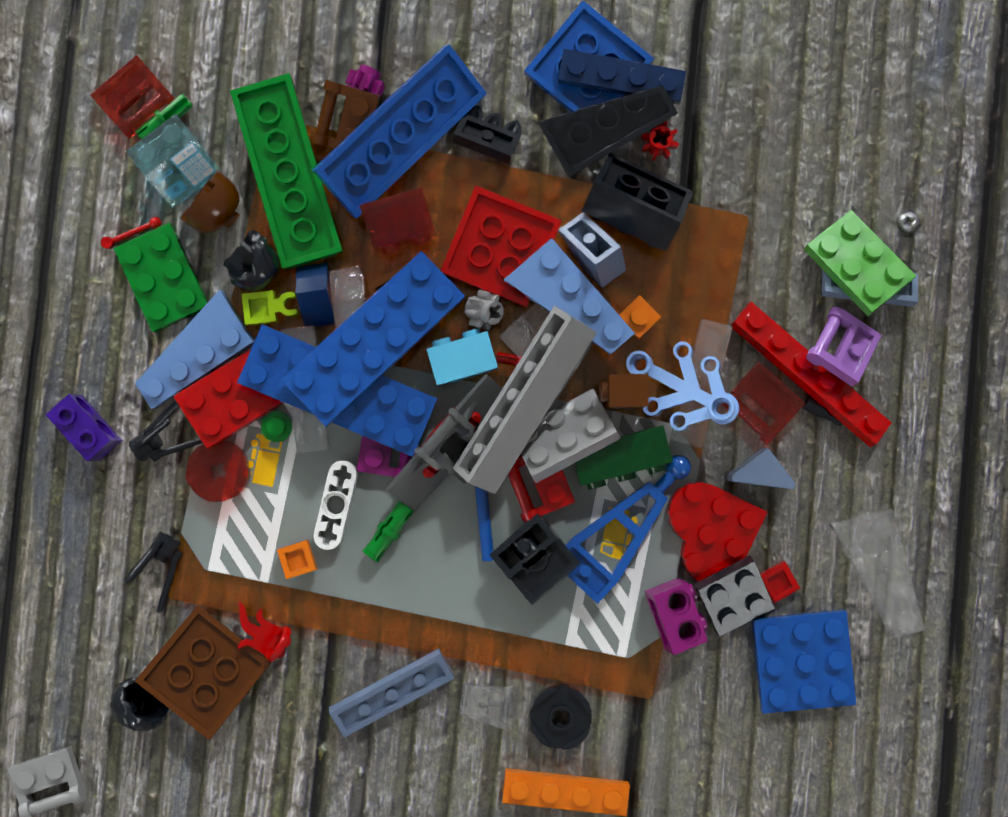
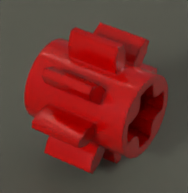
[640,121,679,161]

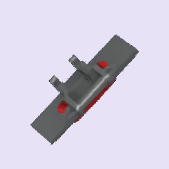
[386,374,502,512]

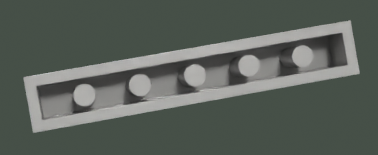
[453,306,597,494]

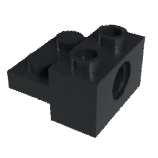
[489,513,581,605]

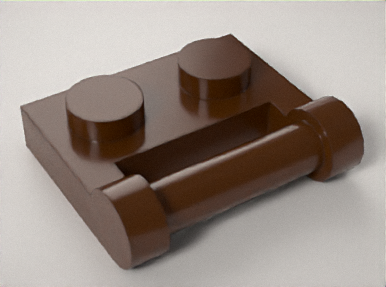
[310,79,381,149]

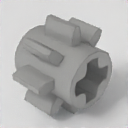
[465,290,503,331]

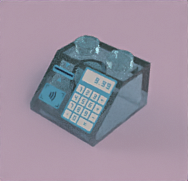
[126,114,222,208]

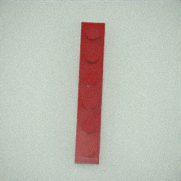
[730,301,892,448]

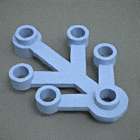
[626,341,739,432]

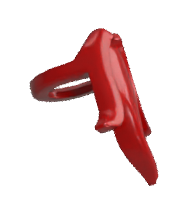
[237,602,291,662]

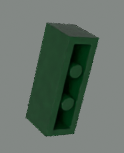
[574,425,673,490]

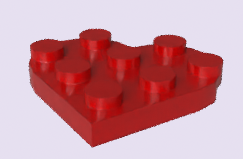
[666,481,767,582]

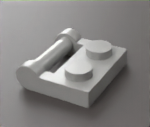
[8,746,87,817]

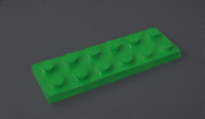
[230,73,344,271]

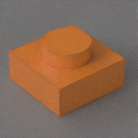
[619,295,661,340]
[277,539,318,579]

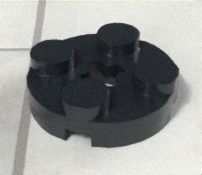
[530,684,592,750]

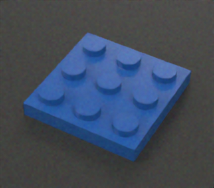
[524,0,654,112]
[751,610,856,714]

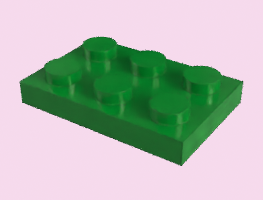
[113,222,208,333]

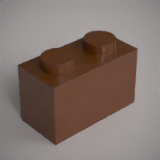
[598,374,649,409]

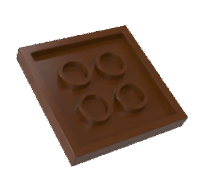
[135,605,272,740]

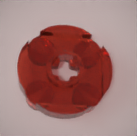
[185,440,251,502]

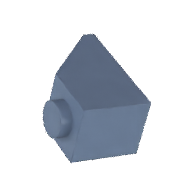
[559,212,626,288]

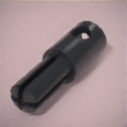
[802,396,843,426]

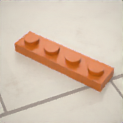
[502,768,630,816]

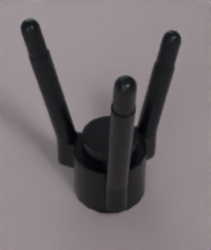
[129,401,203,462]
[124,531,184,613]

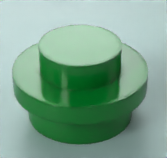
[261,411,293,442]

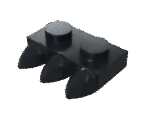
[452,105,522,164]

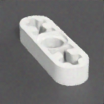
[314,461,358,550]

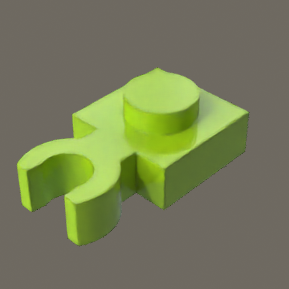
[242,290,299,326]

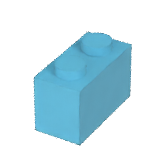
[427,328,498,387]

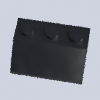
[581,153,693,251]

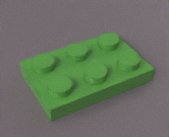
[804,210,916,317]

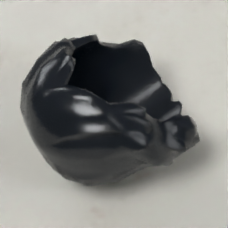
[223,230,279,292]
[110,677,169,731]

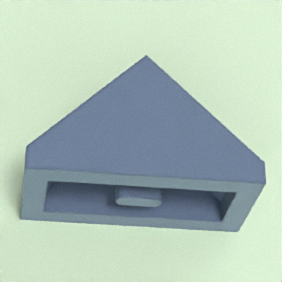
[726,448,795,490]

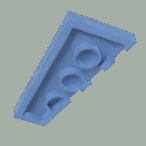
[504,238,635,355]
[135,290,255,409]

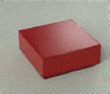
[760,560,801,604]

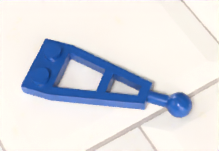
[565,455,691,604]

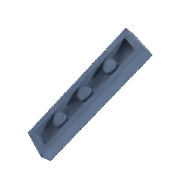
[329,648,455,738]

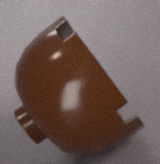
[180,170,240,233]

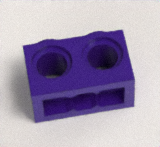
[45,394,123,462]

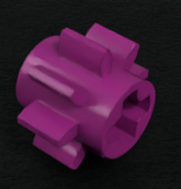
[345,65,385,98]

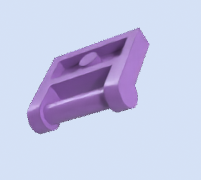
[806,307,882,386]

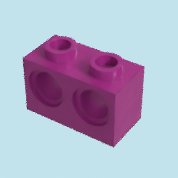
[644,578,708,655]

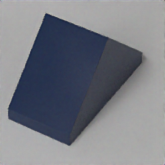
[295,262,337,328]

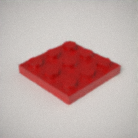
[441,185,562,308]

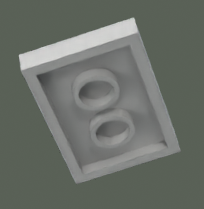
[521,389,621,483]

